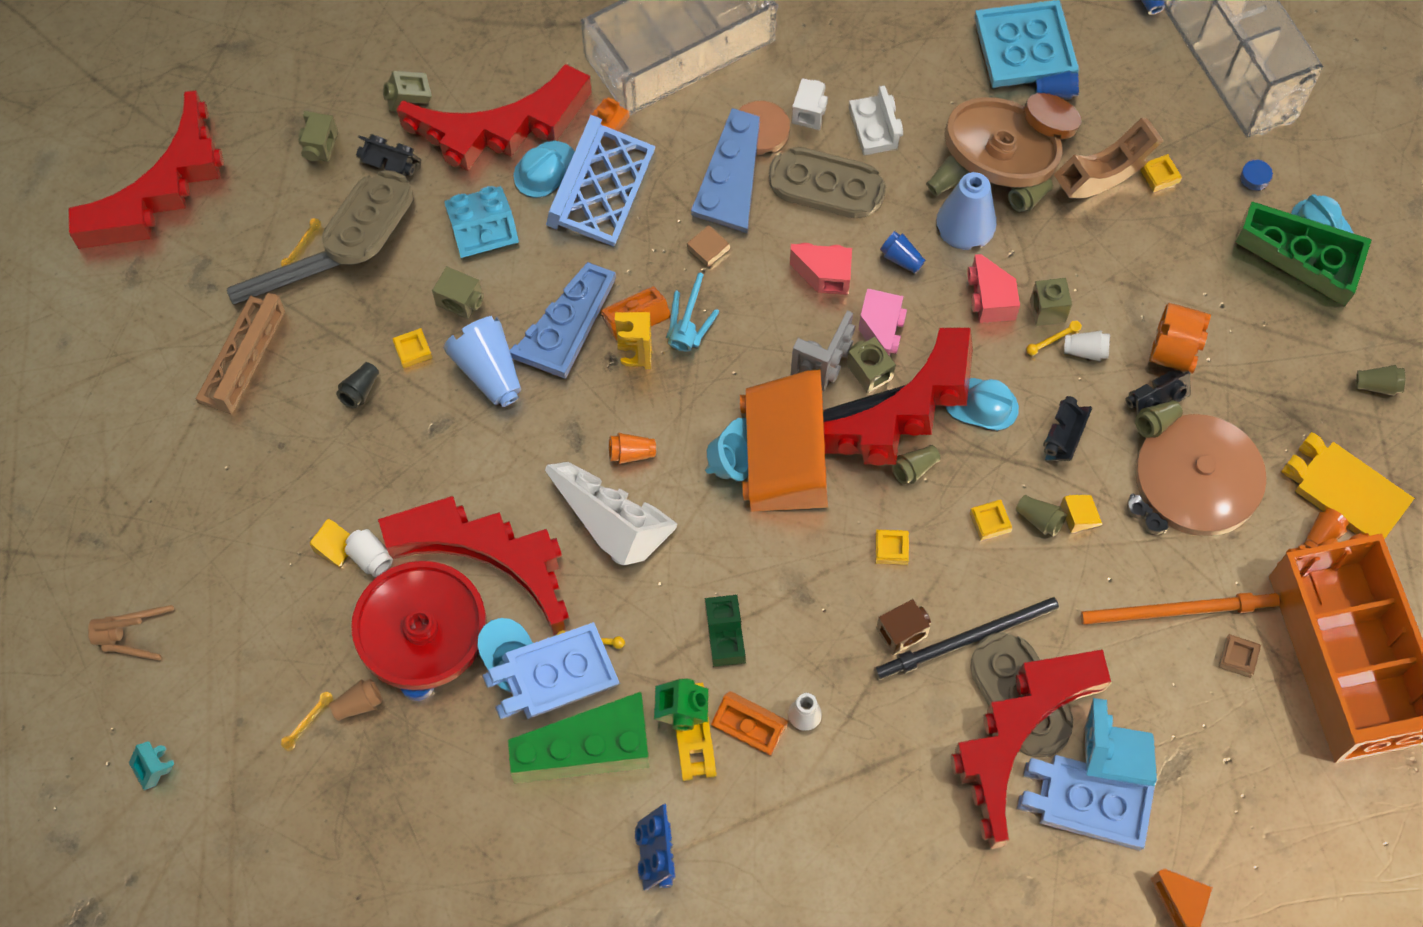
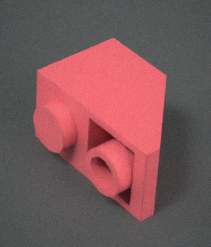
[790,243,852,295]
[967,254,1020,323]

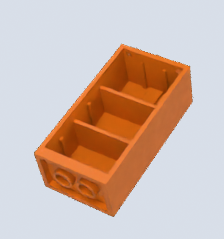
[1269,533,1423,763]

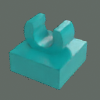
[129,741,174,790]

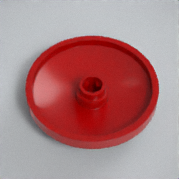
[351,561,487,690]

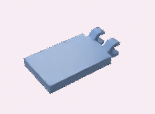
[482,622,620,719]
[1017,755,1155,851]

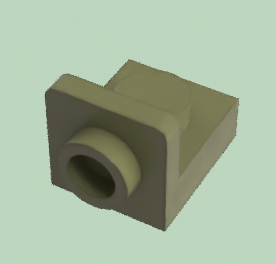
[383,71,432,112]

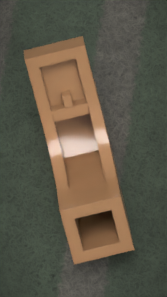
[1054,117,1164,198]

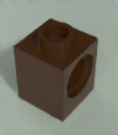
[876,599,931,655]

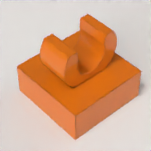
[588,97,629,131]

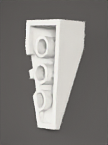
[545,462,677,565]

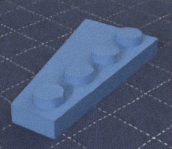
[691,108,760,233]
[510,262,616,379]

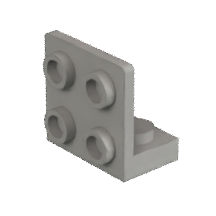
[790,311,856,391]

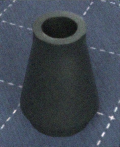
[336,362,379,408]

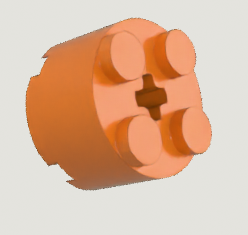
[1149,303,1211,374]

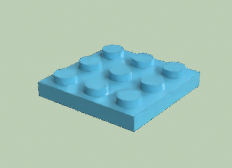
[974,0,1079,88]

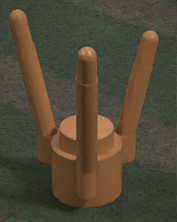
[88,605,174,660]

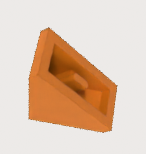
[1151,869,1213,927]

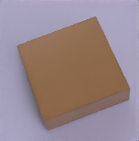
[687,226,730,267]
[1218,634,1261,678]

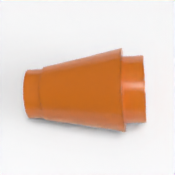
[609,433,656,464]
[1303,508,1349,549]

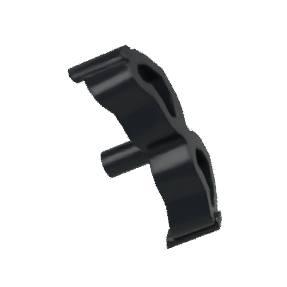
[1127,493,1169,535]

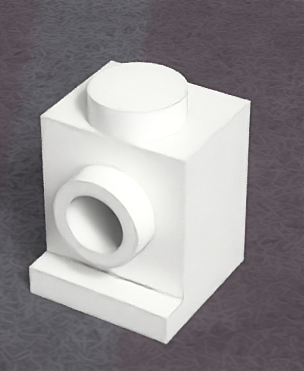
[792,78,828,130]

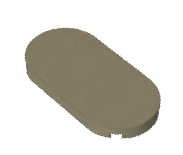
[769,147,886,218]
[322,171,413,264]
[971,632,1073,758]

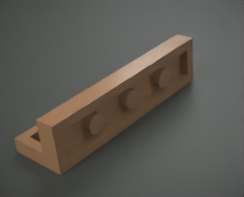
[195,293,285,414]

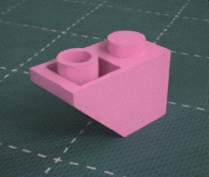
[858,288,907,356]

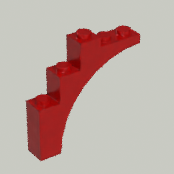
[397,64,592,171]
[68,90,224,249]
[823,328,973,466]
[378,496,569,635]
[951,649,1111,849]

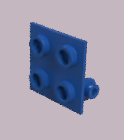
[635,804,676,891]

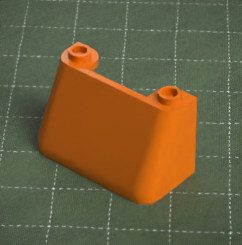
[740,370,828,512]

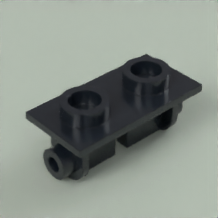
[356,134,422,177]
[1125,370,1191,415]
[1043,396,1092,462]

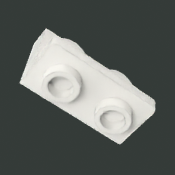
[849,85,903,156]

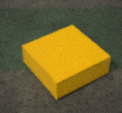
[1140,154,1182,192]
[392,328,433,369]
[970,499,1013,541]
[875,529,909,565]

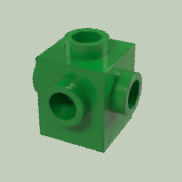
[654,678,709,731]

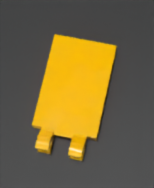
[1281,432,1415,539]

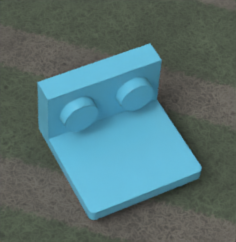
[444,186,519,258]
[1085,698,1157,786]

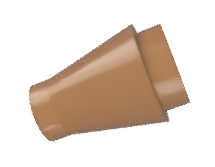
[329,678,383,721]

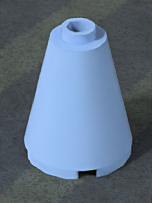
[936,172,997,250]
[444,316,521,407]

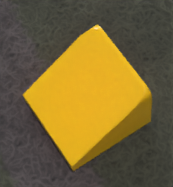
[1060,495,1102,533]
[310,518,350,568]

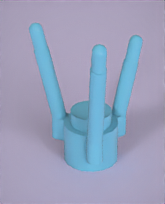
[666,273,719,352]

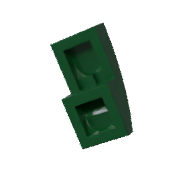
[705,594,746,667]

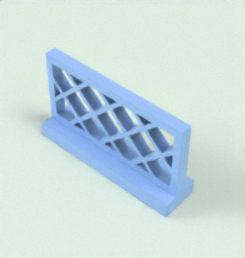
[546,115,656,247]

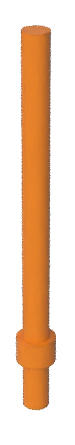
[1081,592,1280,625]

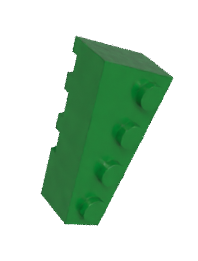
[1235,201,1372,307]
[508,691,650,784]

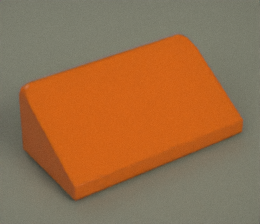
[600,286,671,341]
[711,691,789,756]

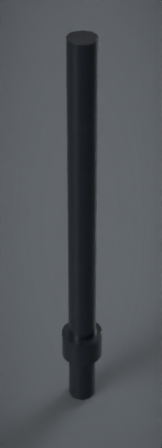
[874,597,1059,680]

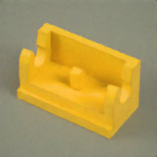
[615,312,652,369]

